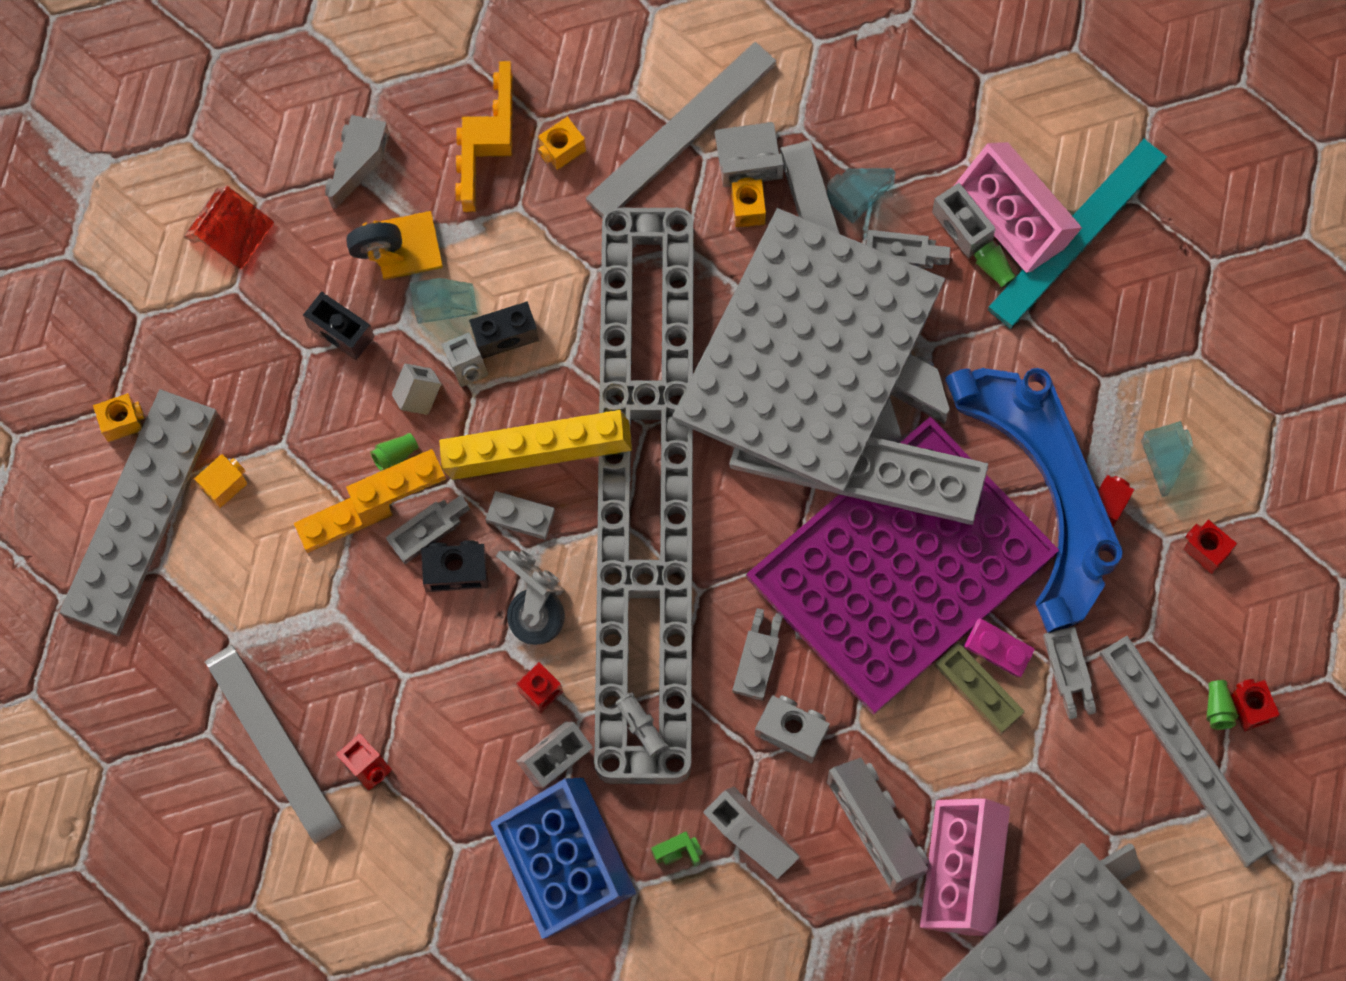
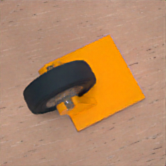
[346,211,443,280]

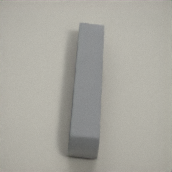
[205,645,343,844]

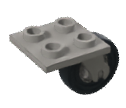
[496,550,565,645]

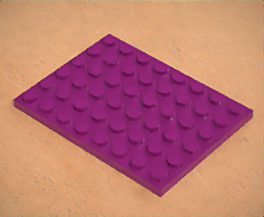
[746,416,1059,716]

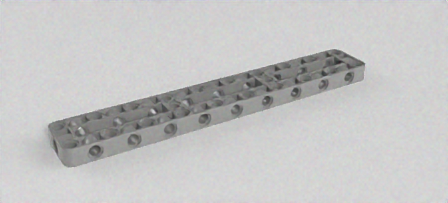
[594,208,694,784]

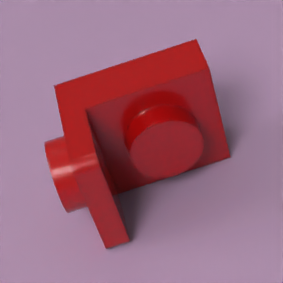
[336,733,392,791]

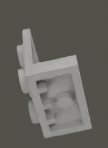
[715,122,783,187]

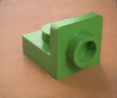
[651,832,703,867]

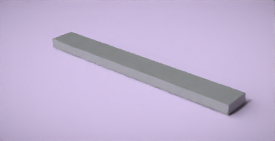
[586,42,776,217]
[1100,636,1274,868]

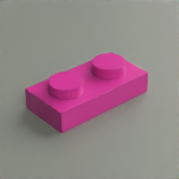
[964,619,1035,677]

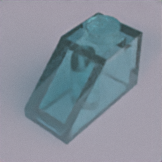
[827,168,896,224]
[410,278,478,324]
[1141,421,1193,497]

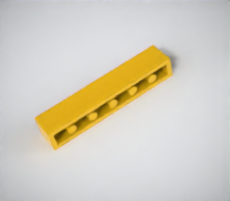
[439,410,632,480]

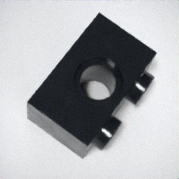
[303,291,374,360]
[469,301,539,359]
[421,540,488,592]

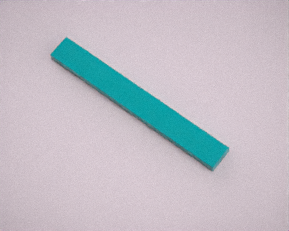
[988,138,1167,329]

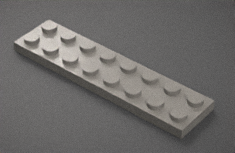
[59,389,218,637]
[729,437,988,525]

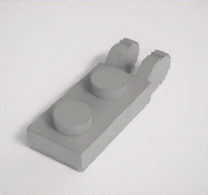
[732,608,783,701]
[1043,626,1096,719]

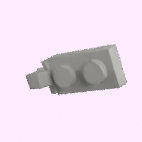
[866,230,951,269]
[386,495,470,564]

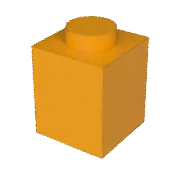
[194,454,247,508]

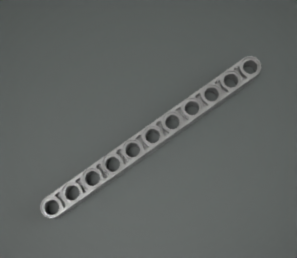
[780,140,902,443]

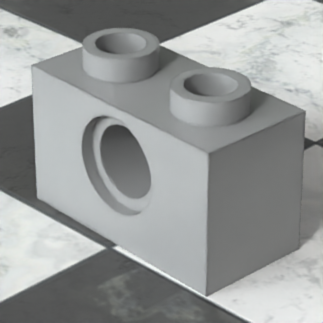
[932,182,996,258]
[755,695,830,764]

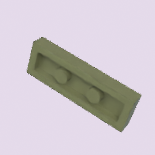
[935,642,1025,735]

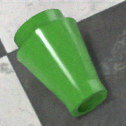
[973,241,1016,288]
[370,433,419,471]
[1206,680,1238,730]

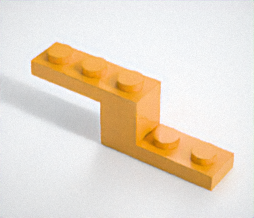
[455,61,513,212]
[293,449,446,553]

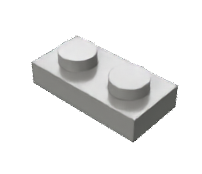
[486,491,555,540]

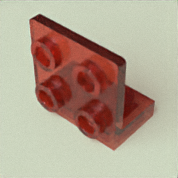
[183,185,274,269]

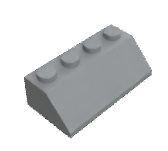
[827,758,929,893]

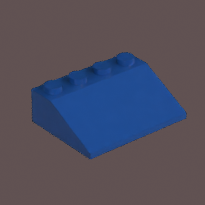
[490,777,637,939]

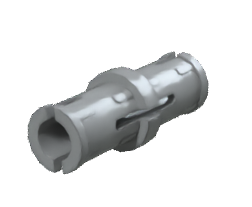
[615,692,668,757]

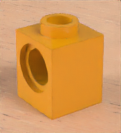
[537,116,586,170]
[732,178,766,227]
[93,393,145,442]

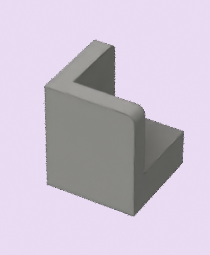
[392,363,441,415]

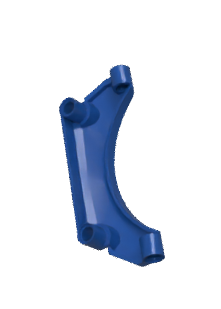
[945,368,1122,633]

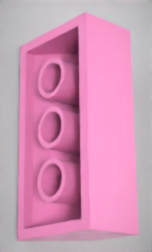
[955,142,1082,273]
[920,798,1010,936]

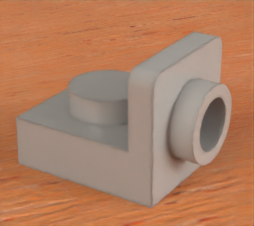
[441,332,488,387]

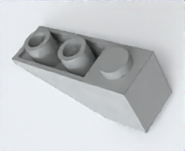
[325,115,390,209]
[703,786,801,879]

